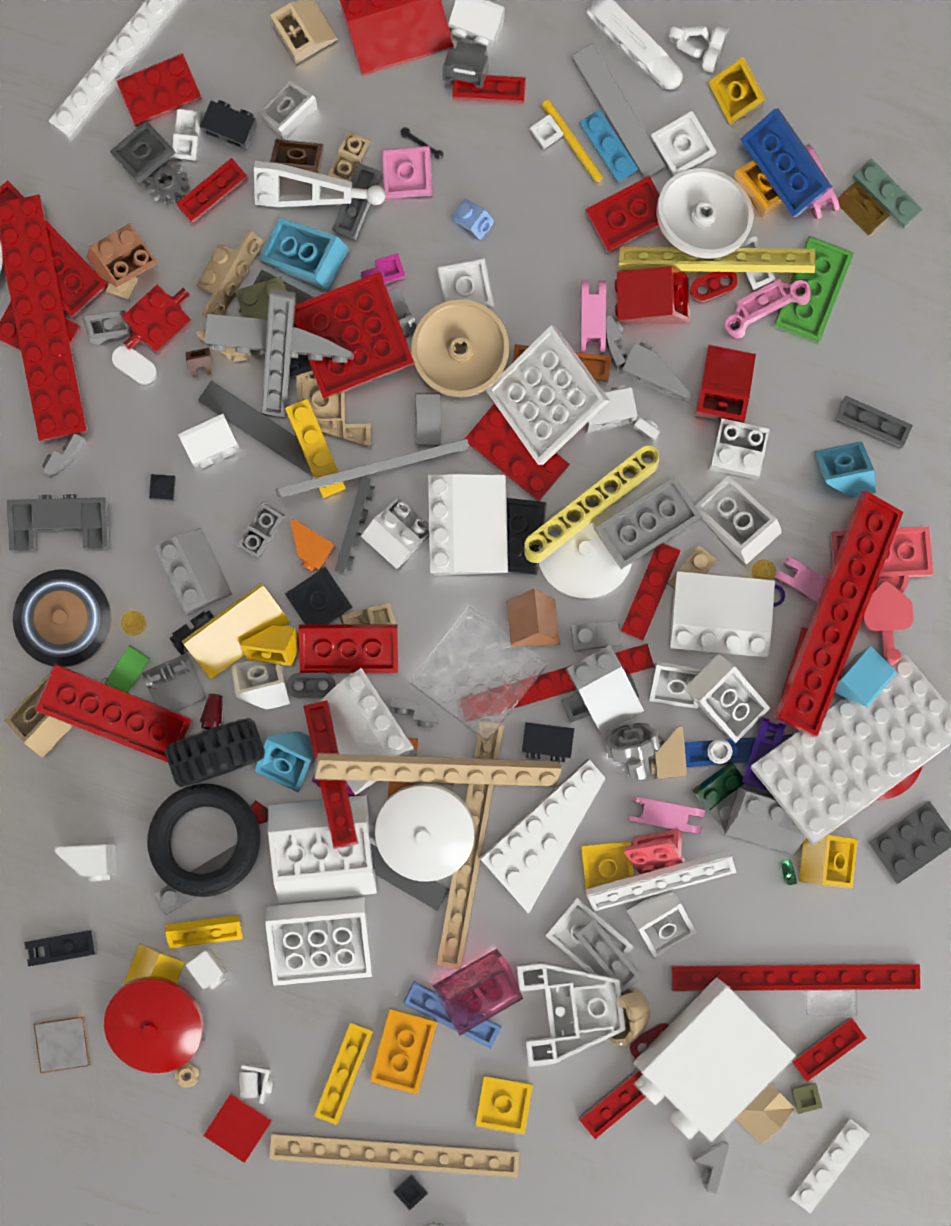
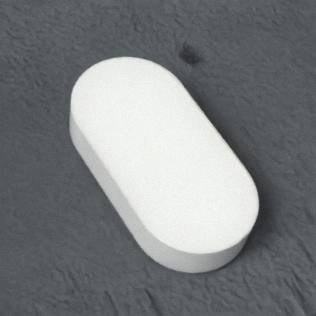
[112,346,157,385]

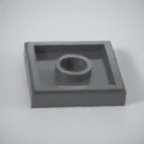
[110,120,176,184]

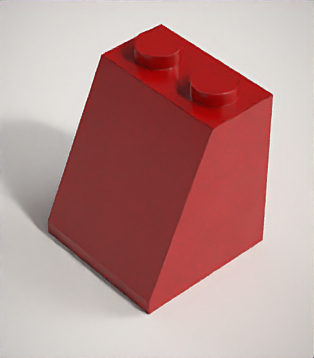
[614,266,690,324]

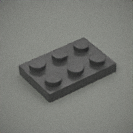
[868,801,951,884]

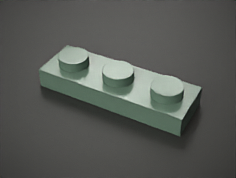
[853,159,922,228]

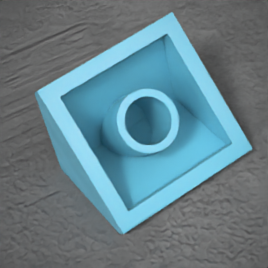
[834,646,897,708]

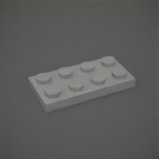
[594,477,702,570]

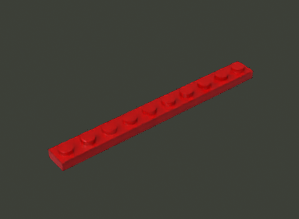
[671,964,921,991]

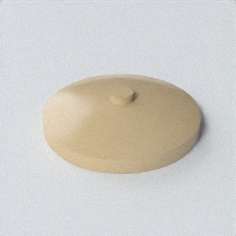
[411,299,510,397]

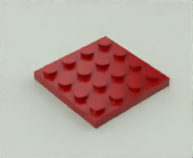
[294,272,415,399]

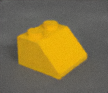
[799,835,858,888]

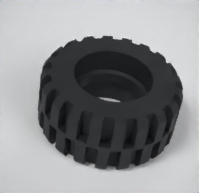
[165,718,265,787]

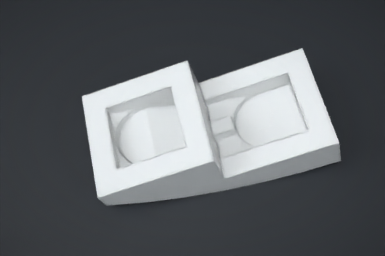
[171,109,203,161]

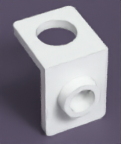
[241,1063,274,1103]

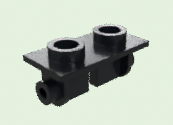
[169,610,214,655]

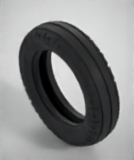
[147,784,261,897]

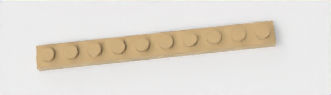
[437,721,504,970]
[314,753,562,787]
[269,1133,520,1178]

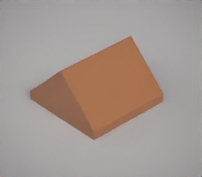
[506,589,560,646]

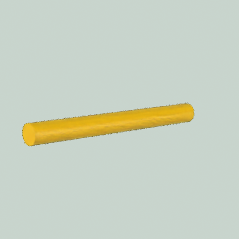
[541,99,604,183]

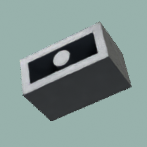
[199,100,257,150]
[521,722,575,762]

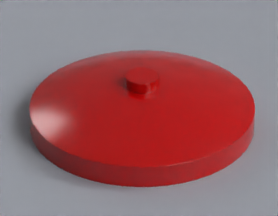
[104,976,204,1073]

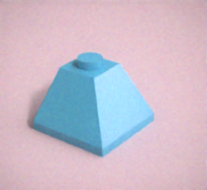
[815,441,876,498]
[254,731,314,792]

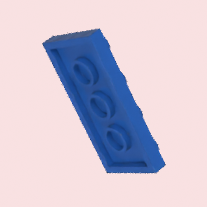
[740,108,832,217]

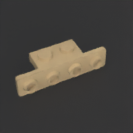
[196,230,263,318]

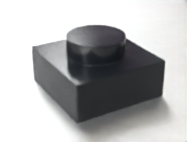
[149,474,176,501]
[393,1174,428,1210]

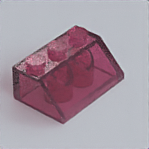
[432,948,523,1036]

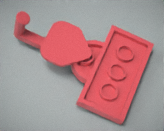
[831,526,933,667]

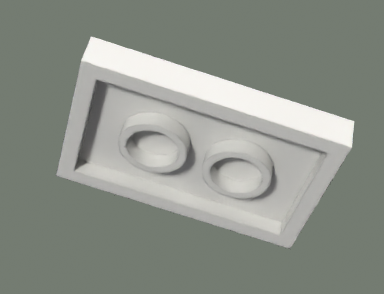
[545,898,634,977]

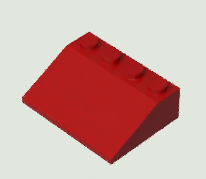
[340,0,454,75]

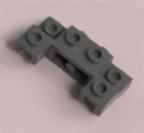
[7,494,109,551]

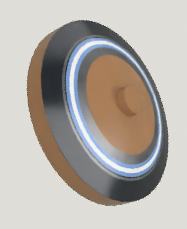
[13,569,112,667]

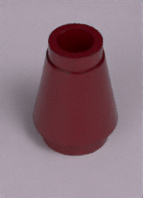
[200,694,224,730]

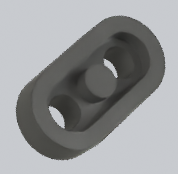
[286,673,336,698]

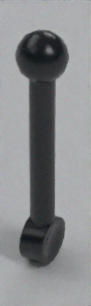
[401,127,444,160]

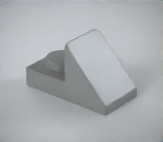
[82,310,132,345]
[692,1141,729,1194]

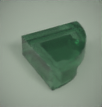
[781,859,797,885]

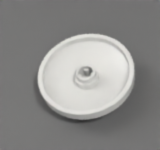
[656,168,754,258]
[538,501,632,599]
[375,783,475,881]

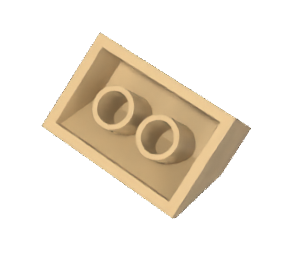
[4,672,73,758]

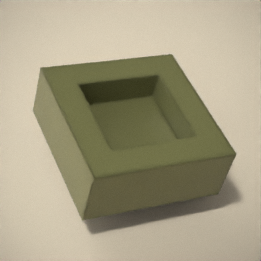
[791,1083,823,1114]

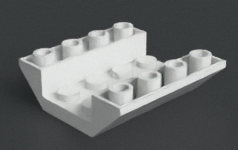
[268,795,377,903]

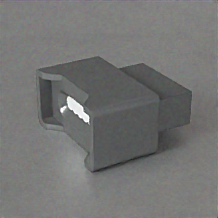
[442,41,488,88]

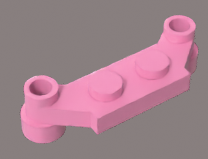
[725,279,811,339]

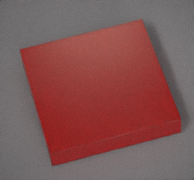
[203,1093,272,1163]

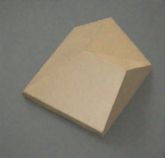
[735,1083,795,1144]

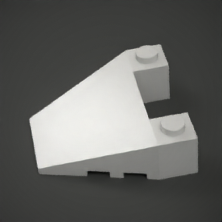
[517,962,625,1067]

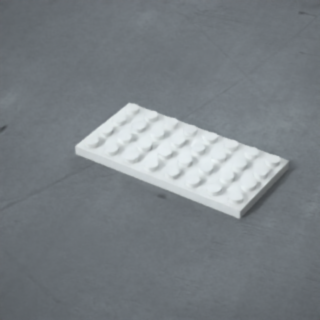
[751,654,951,845]

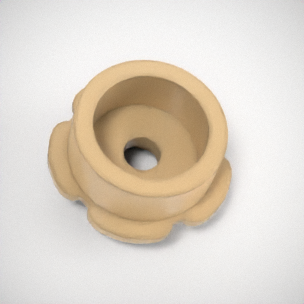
[174,1063,199,1088]

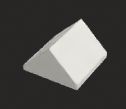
[257,81,317,140]
[649,662,703,709]

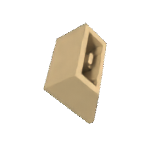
[270,0,338,64]

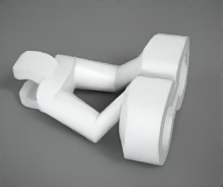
[669,25,729,73]

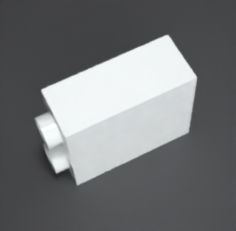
[633,977,796,1142]

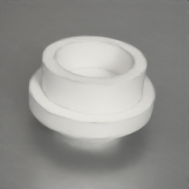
[707,739,732,764]

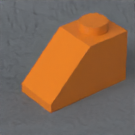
[290,519,335,572]

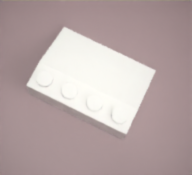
[428,474,508,576]
[669,571,775,658]
[304,668,418,795]
[265,897,372,986]

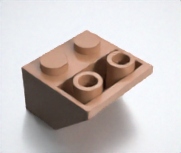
[86,223,158,287]

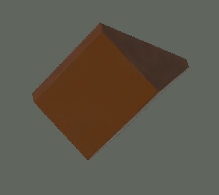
[270,139,323,178]

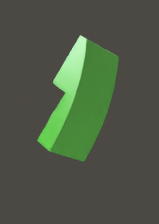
[104,645,150,692]

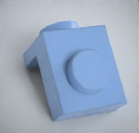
[451,198,494,240]

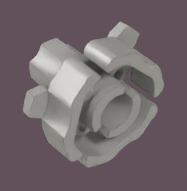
[605,723,664,780]

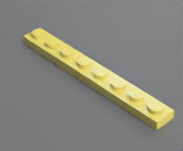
[619,247,815,273]

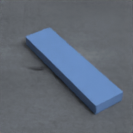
[402,981,502,1049]

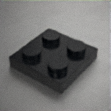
[285,567,353,624]

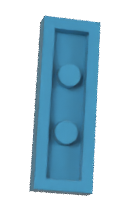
[579,109,639,184]

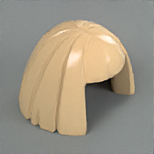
[608,988,650,1046]

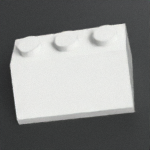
[55,845,116,881]

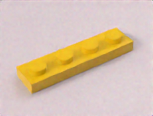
[284,398,346,499]
[314,1022,373,1125]

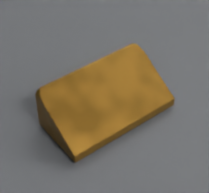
[837,181,890,235]

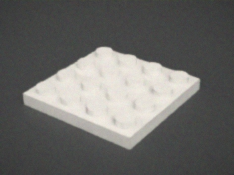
[486,325,610,465]

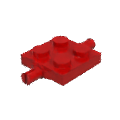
[121,284,191,353]

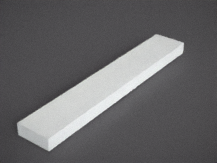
[586,850,736,912]

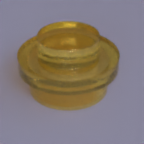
[751,559,776,580]
[121,611,146,636]

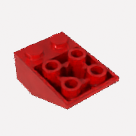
[694,345,756,423]

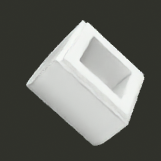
[239,1071,262,1098]

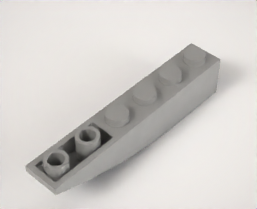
[204,314,354,363]

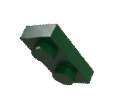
[692,761,744,811]

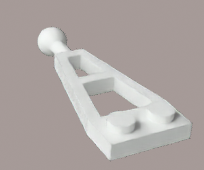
[254,161,386,207]

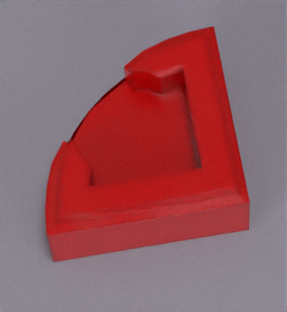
[251,800,268,824]

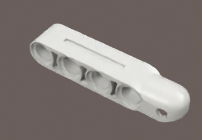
[586,0,683,90]

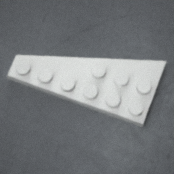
[479,759,605,914]

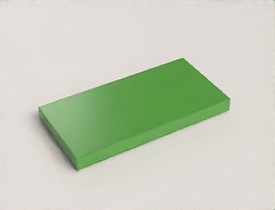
[773,236,854,343]

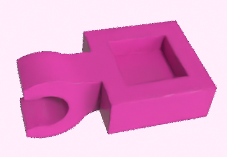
[361,253,405,284]

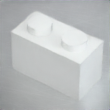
[185,949,227,990]

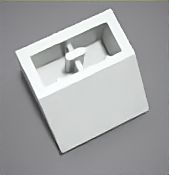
[709,418,770,480]
[361,497,429,569]

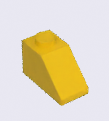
[240,625,299,666]

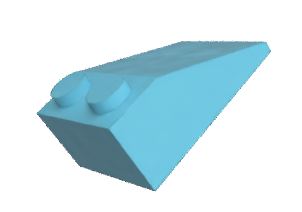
[258,217,349,291]

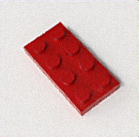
[464,403,570,501]
[298,624,398,673]

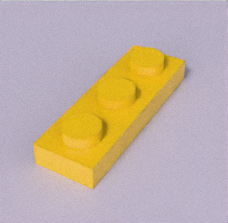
[165,915,243,949]

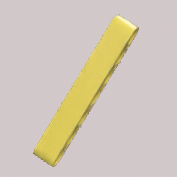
[524,445,659,563]

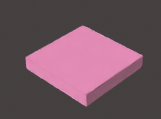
[382,146,433,199]

